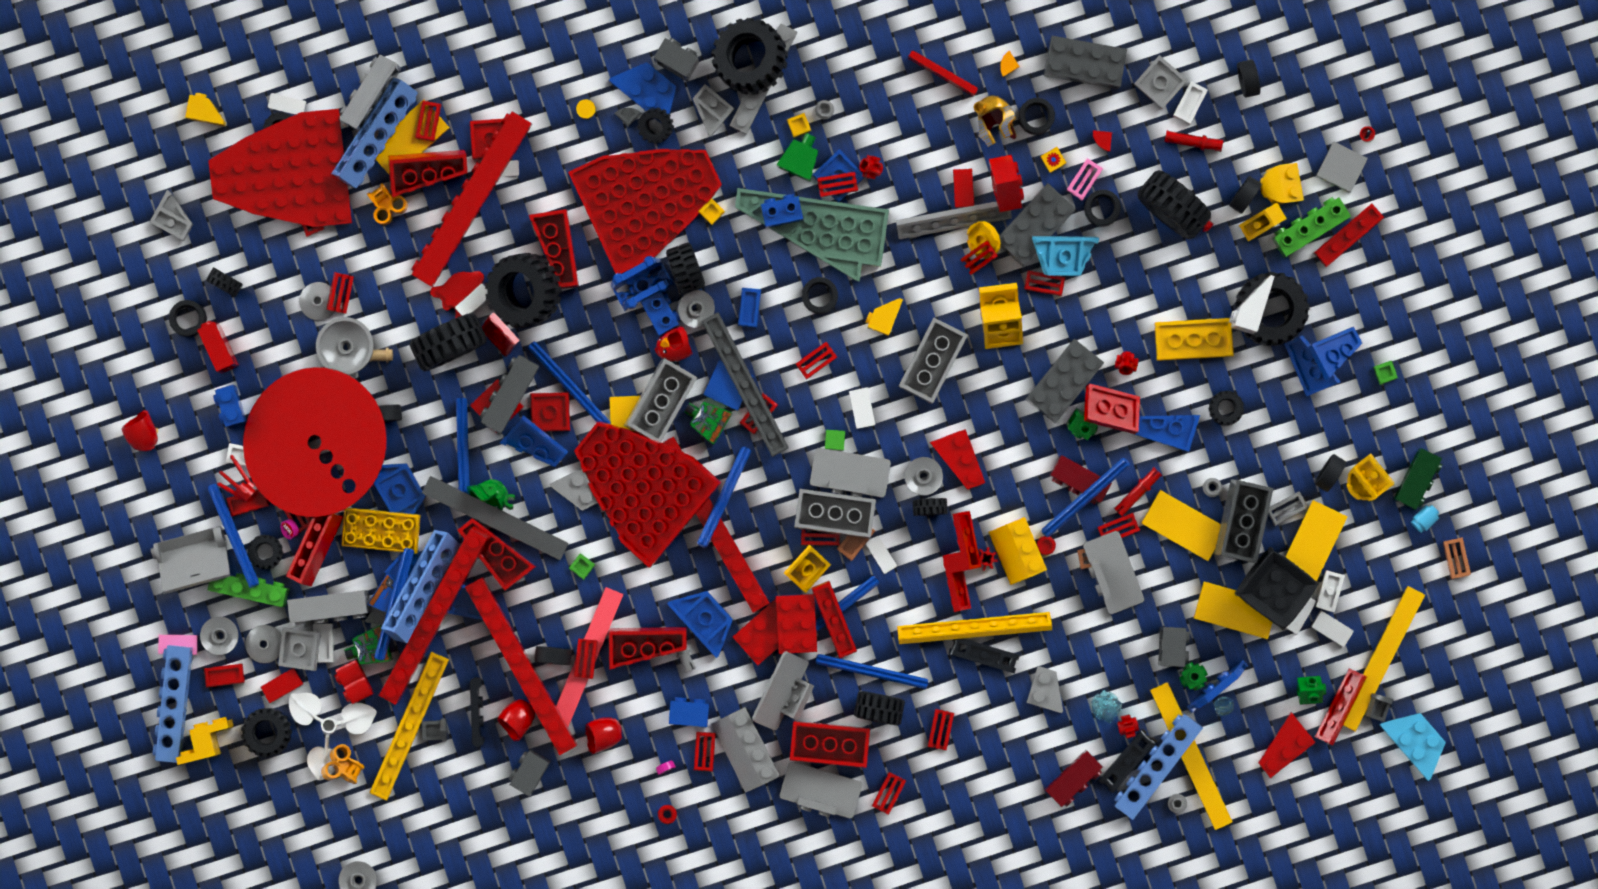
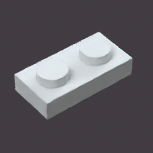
[1315,570,1345,612]

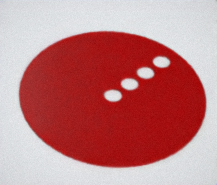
[243,367,387,517]

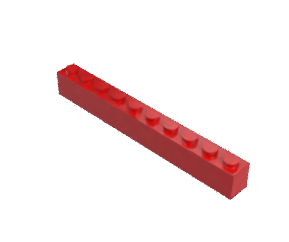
[411,111,533,287]
[663,436,770,613]
[379,526,490,705]
[465,577,578,755]

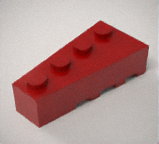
[388,150,468,198]
[529,209,579,289]
[457,518,536,591]
[609,627,687,670]

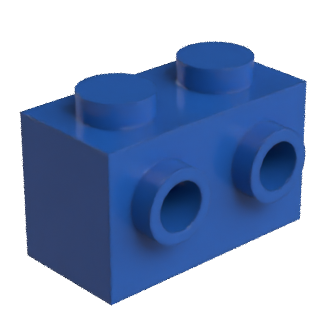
[761,194,803,228]
[641,292,680,337]
[213,385,247,428]

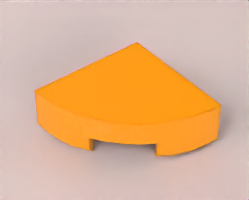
[1000,50,1020,77]

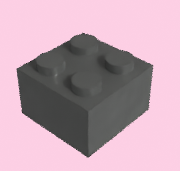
[653,38,699,82]
[1158,627,1190,667]
[509,750,551,796]

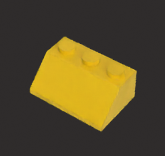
[988,517,1047,585]

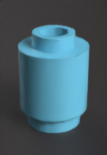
[1411,505,1439,533]

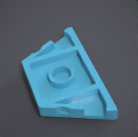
[1032,236,1099,276]
[1379,713,1446,781]

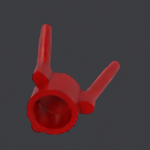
[217,455,256,502]

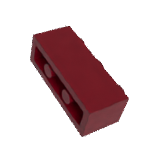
[1049,455,1112,505]
[1044,750,1103,807]

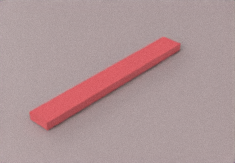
[556,587,624,727]

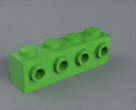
[1272,197,1351,258]
[207,573,290,607]

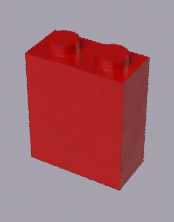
[197,320,239,374]

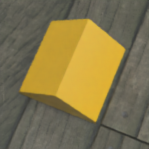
[784,545,831,593]

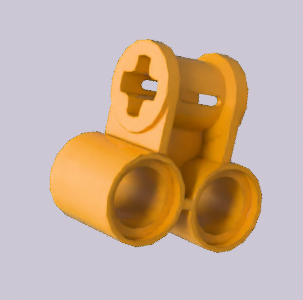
[367,183,408,225]
[321,744,365,784]

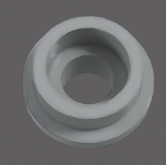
[815,100,834,119]
[1203,478,1222,497]
[1168,794,1187,813]

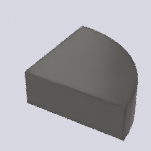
[615,108,642,127]

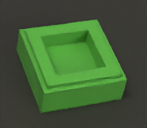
[1373,360,1398,385]
[825,430,845,450]
[569,553,596,580]

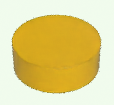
[576,99,596,119]

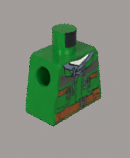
[684,402,732,445]
[344,625,393,665]

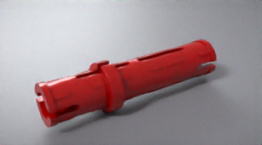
[1165,130,1223,152]
[1114,467,1162,517]

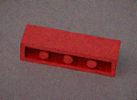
[286,513,343,587]

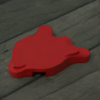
[430,271,484,318]

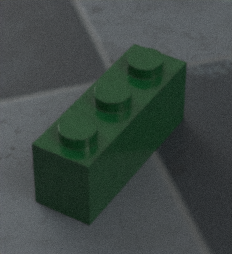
[1393,448,1442,510]

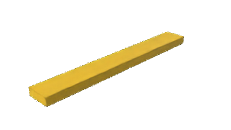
[1343,586,1425,732]
[897,612,1052,644]
[369,652,449,801]
[1150,682,1232,830]

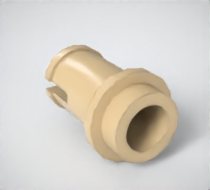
[369,348,393,363]

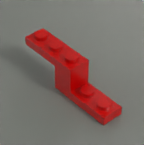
[942,511,981,612]

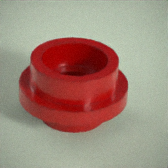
[658,805,677,824]

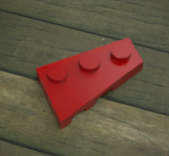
[929,429,985,490]
[1258,712,1315,778]

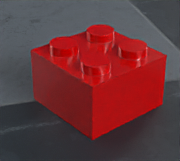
[989,155,1024,212]

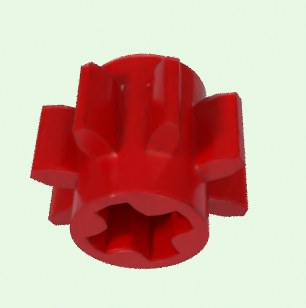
[859,155,883,180]
[1115,351,1139,375]
[978,547,998,571]
[1117,714,1139,739]

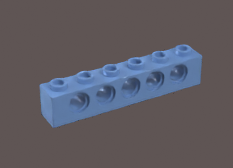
[331,77,418,188]
[381,530,460,643]
[153,645,193,763]
[1114,713,1203,820]

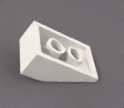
[1229,275,1275,334]

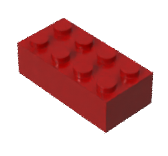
[790,721,870,768]

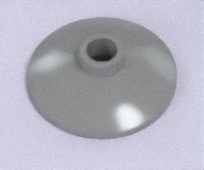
[299,282,337,320]
[678,290,715,328]
[905,457,943,495]
[200,617,239,655]
[245,625,282,663]
[339,861,377,889]

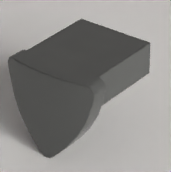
[1365,693,1394,722]
[422,718,448,741]

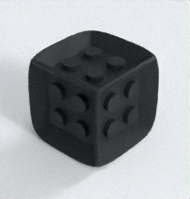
[1234,547,1319,630]

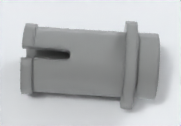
[676,649,696,673]

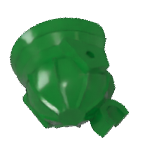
[467,479,515,511]

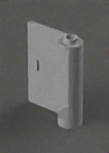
[151,526,230,594]

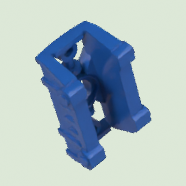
[611,256,674,311]

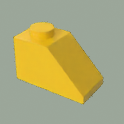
[185,93,226,127]
[1239,203,1287,242]
[865,298,903,336]

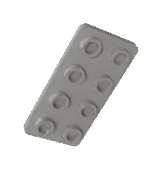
[810,448,891,497]
[1083,531,1144,614]
[752,651,814,730]
[780,762,862,818]

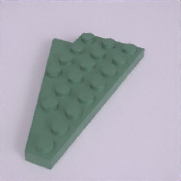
[735,188,889,282]

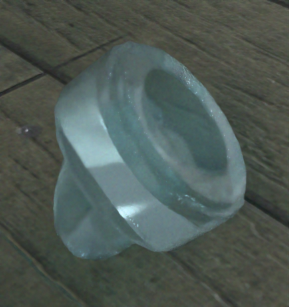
[1214,697,1234,716]

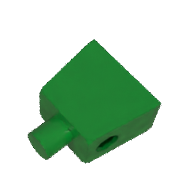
[777,133,818,182]

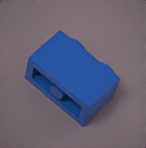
[669,697,709,727]

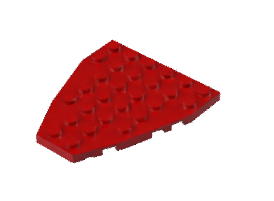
[208,108,352,227]
[568,149,722,274]
[574,421,722,568]

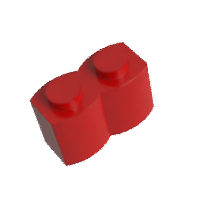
[334,659,374,704]

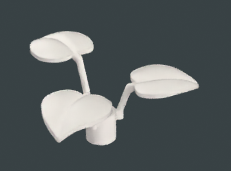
[289,693,377,781]

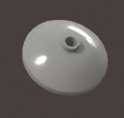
[316,317,374,375]

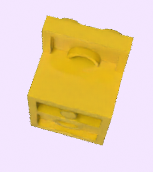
[979,283,1023,349]
[176,717,234,765]

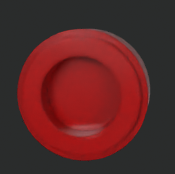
[1036,536,1056,555]

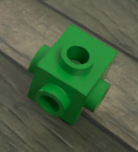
[1066,407,1098,440]
[1179,662,1208,691]
[1297,676,1326,705]

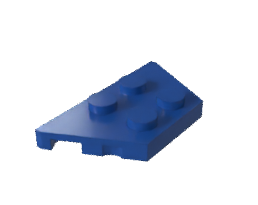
[609,62,676,124]
[374,463,426,514]
[667,591,733,658]
[1187,660,1248,713]

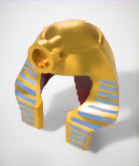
[973,96,1017,147]

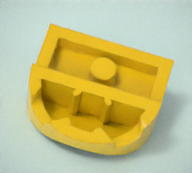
[1260,163,1304,205]
[1347,453,1395,501]

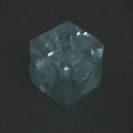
[1091,690,1122,724]

